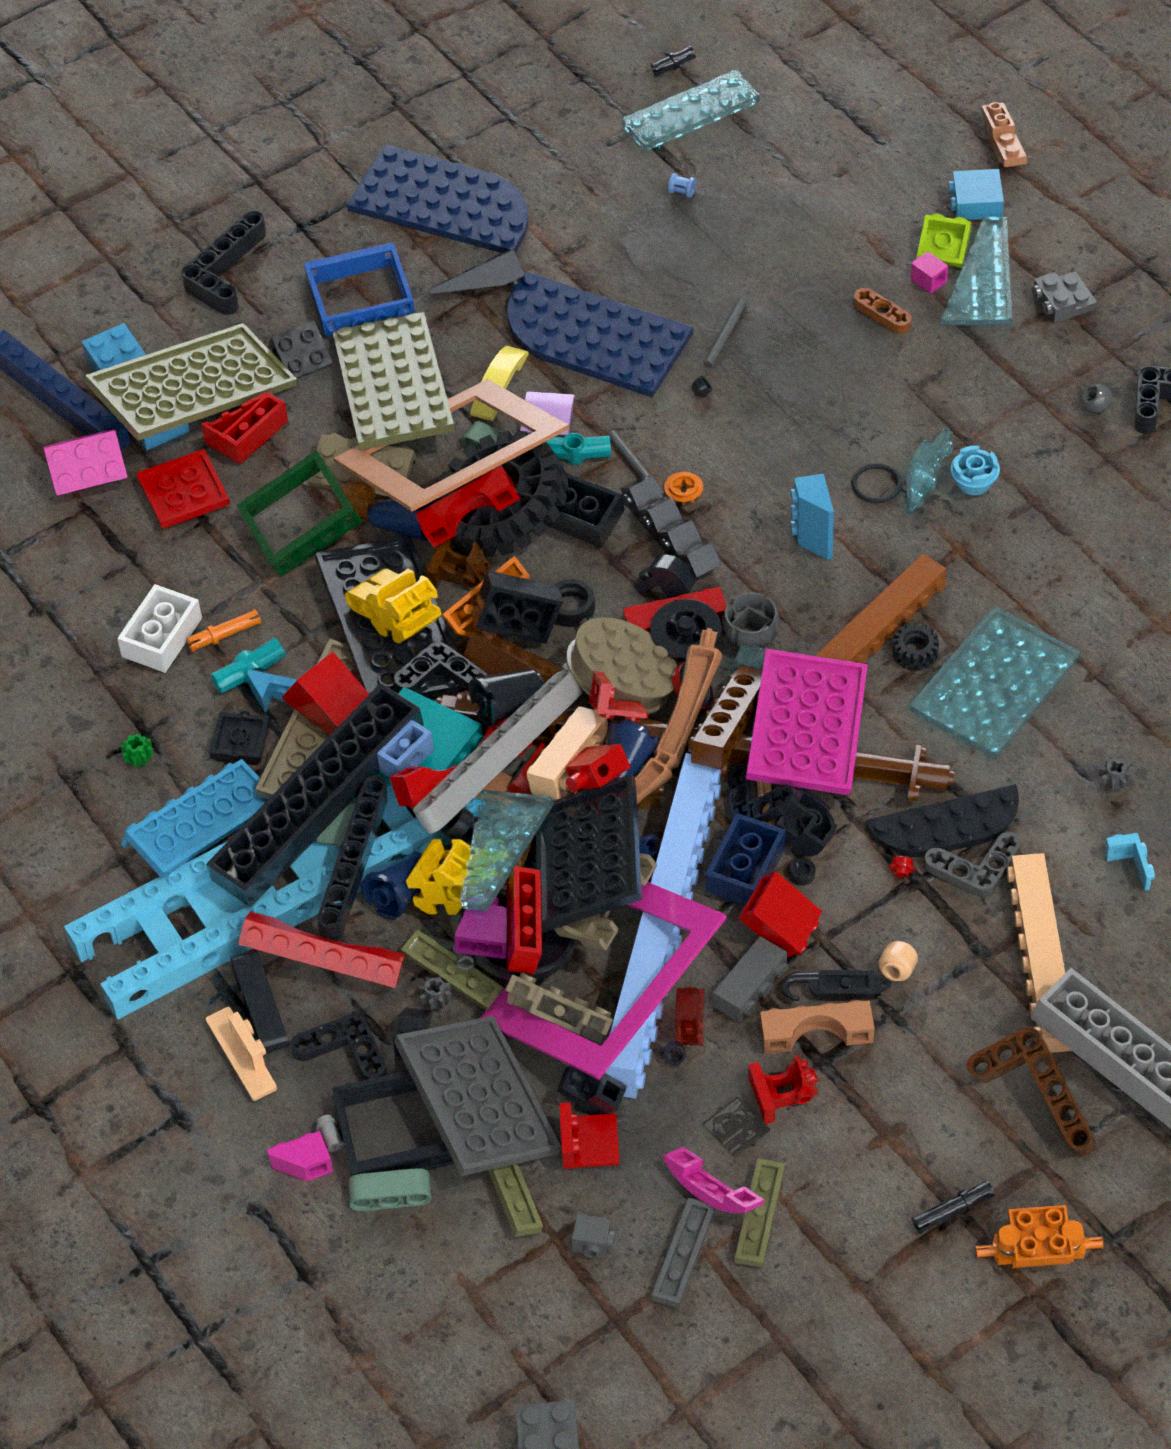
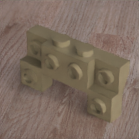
[555,853,657,952]
[506,972,613,1045]

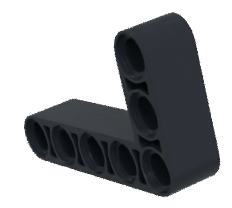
[181,210,266,315]
[1134,366,1171,434]

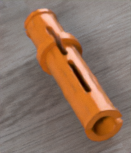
[186,609,261,652]

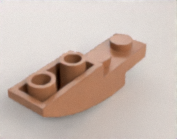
[982,102,1027,167]

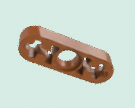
[854,288,911,334]

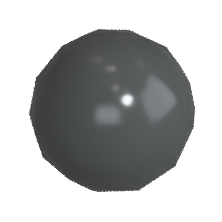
[1082,383,1112,413]

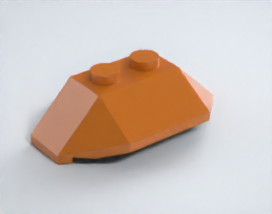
[442,556,530,638]

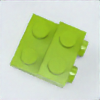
[916,214,972,268]

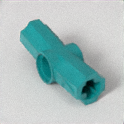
[544,433,611,465]
[210,637,287,693]

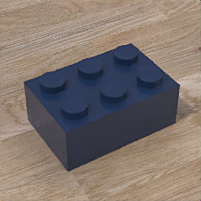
[706,813,786,905]

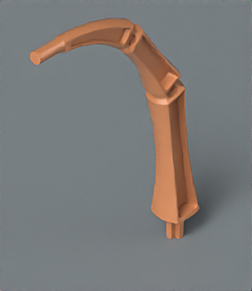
[506,628,722,831]

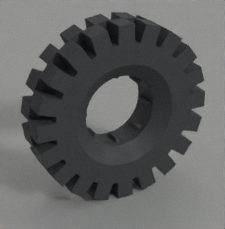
[435,430,568,557]

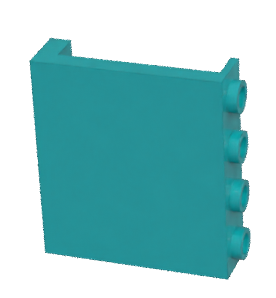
[377,687,484,787]

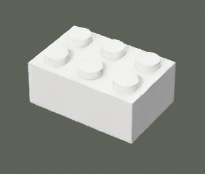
[117,584,202,673]

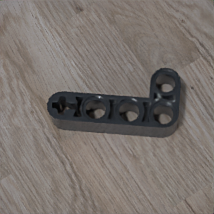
[230,949,290,1054]

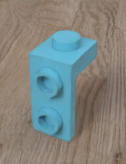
[1104,833,1155,891]

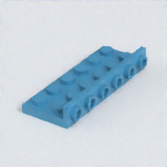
[121,759,268,878]

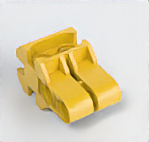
[345,568,442,644]
[406,839,513,915]

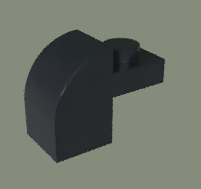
[634,555,697,598]
[557,1066,627,1115]

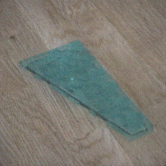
[941,217,1012,325]

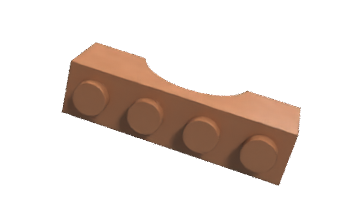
[760,1000,874,1054]

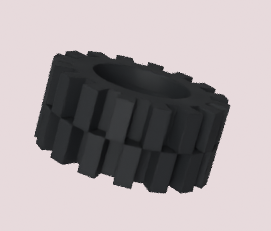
[893,622,939,671]

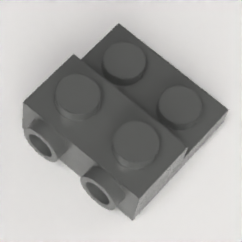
[1032,271,1097,323]

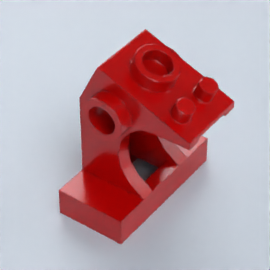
[748,1055,819,1125]

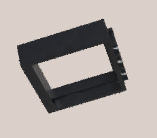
[332,1070,455,1176]

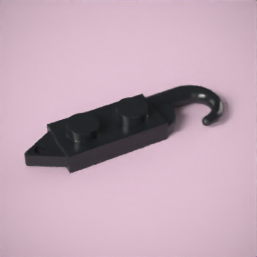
[781,970,891,1001]

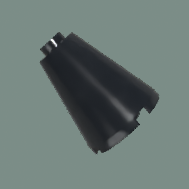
[469,669,544,727]

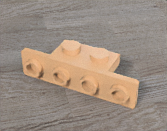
[206,1007,277,1101]

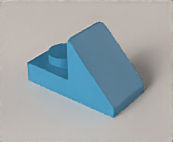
[247,669,297,712]

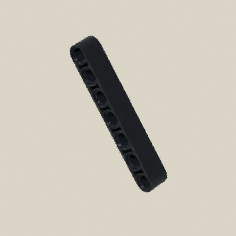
[317,775,388,941]

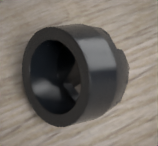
[692,375,713,397]
[663,1041,686,1065]

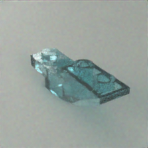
[906,428,954,515]

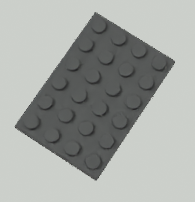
[394,1016,562,1176]

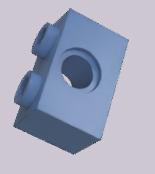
[377,720,434,777]

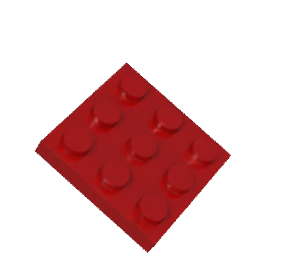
[136,449,230,529]

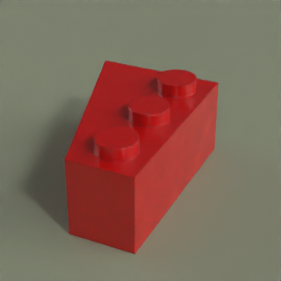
[201,392,288,465]

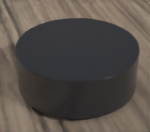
[789,858,816,886]

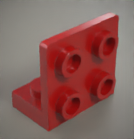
[589,671,649,721]
[559,1102,620,1169]

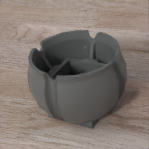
[722,592,780,654]

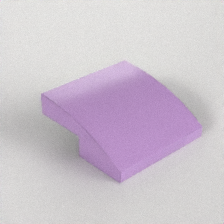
[520,392,574,438]

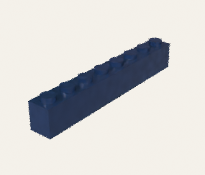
[0,330,131,451]

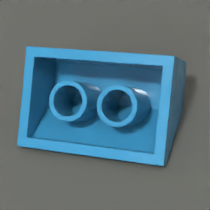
[790,474,834,560]

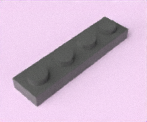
[652,1198,716,1309]

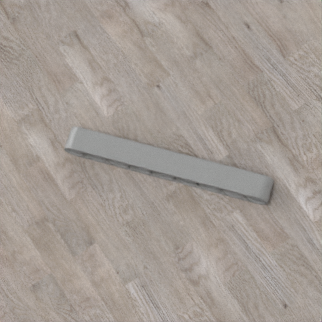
[413,669,582,834]

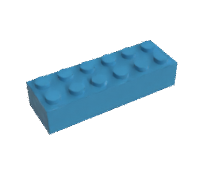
[82,323,190,450]

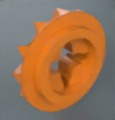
[664,472,703,505]

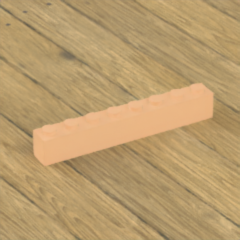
[1007,853,1072,1053]

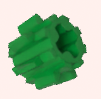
[121,734,154,767]

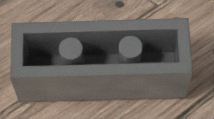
[713,936,788,1023]

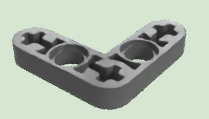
[924,832,1021,897]

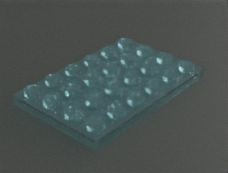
[909,606,1081,759]

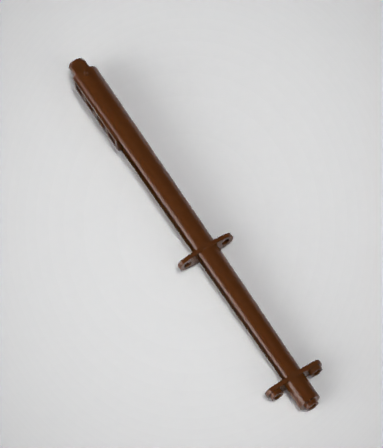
[436,692,955,803]

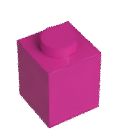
[911,252,948,294]

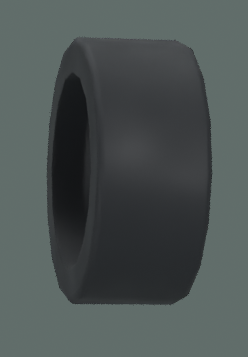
[554,579,595,627]

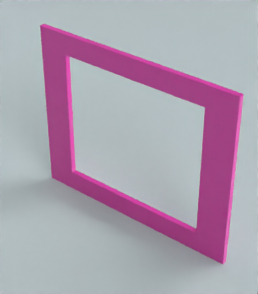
[481,882,727,1080]

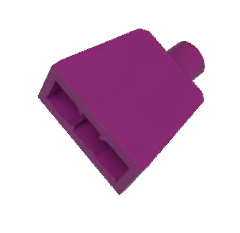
[455,895,507,959]

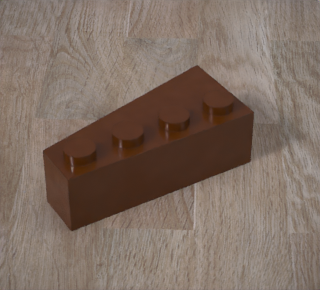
[463,630,565,684]

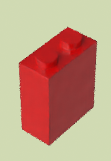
[738,872,822,957]

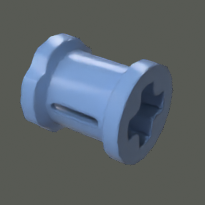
[668,173,697,198]

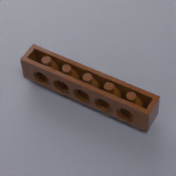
[688,665,762,770]

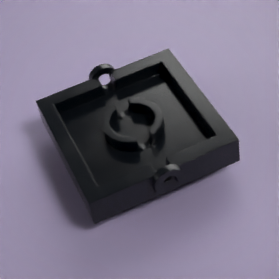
[209,710,270,763]

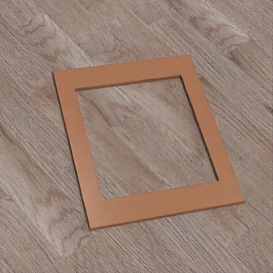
[334,379,570,511]

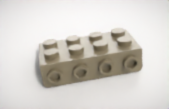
[308,433,417,499]

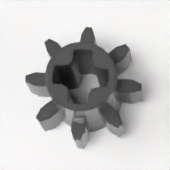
[1099,758,1132,791]
[419,976,452,1011]

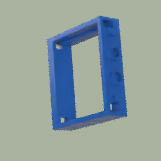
[304,243,415,337]

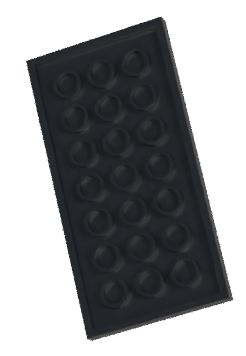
[315,536,466,698]

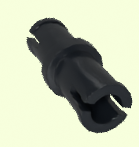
[651,45,696,77]

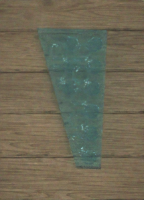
[460,790,554,911]

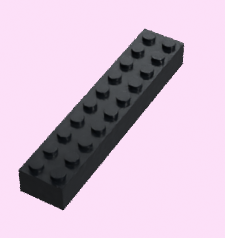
[206,683,424,907]

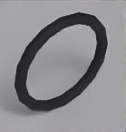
[852,463,902,503]

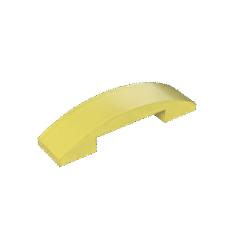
[470,346,529,421]

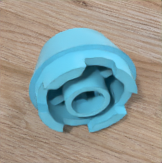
[950,446,1000,495]

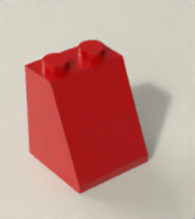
[281,652,369,735]

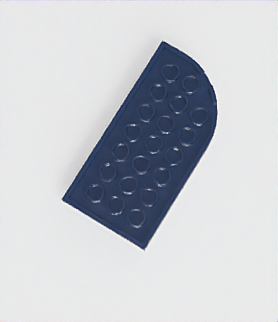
[347,144,528,253]
[508,271,693,397]

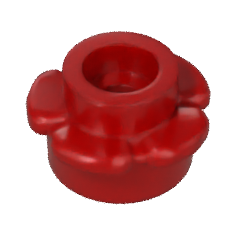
[889,856,915,878]

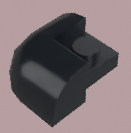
[775,788,837,857]

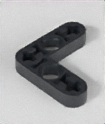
[393,642,488,694]
[728,763,801,823]
[290,1014,387,1080]

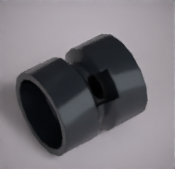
[440,807,490,851]

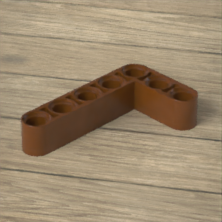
[967,1027,1096,1155]

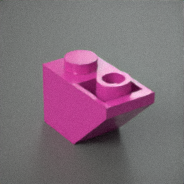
[267,1131,333,1181]

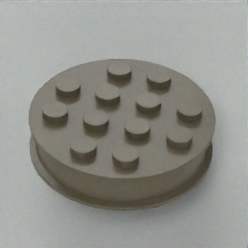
[566,617,677,715]

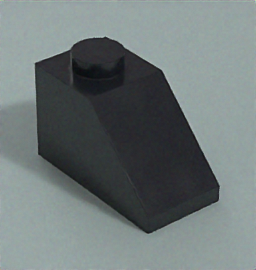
[392,1007,433,1057]

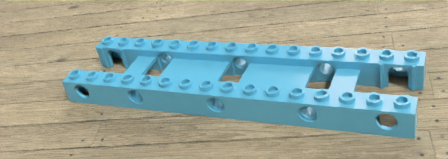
[64,784,488,1020]

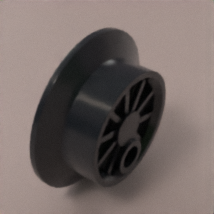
[650,599,722,662]

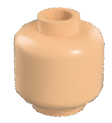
[879,941,918,981]

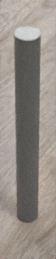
[704,296,748,368]
[608,430,666,497]

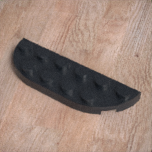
[865,784,1019,857]

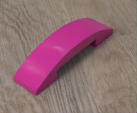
[663,1147,765,1214]

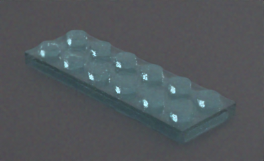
[622,69,760,151]

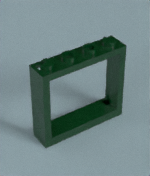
[236,450,363,577]

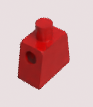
[566,744,631,792]

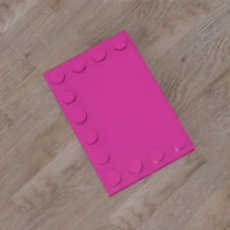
[746,649,868,796]

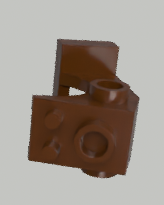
[426,538,491,589]

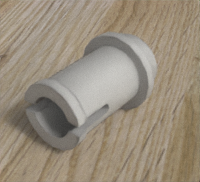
[316,1115,344,1152]

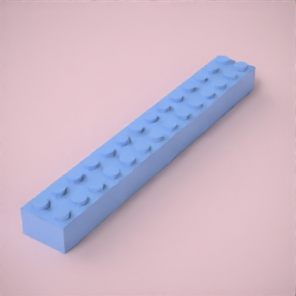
[605,753,721,1099]

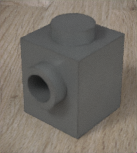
[572,1214,616,1258]

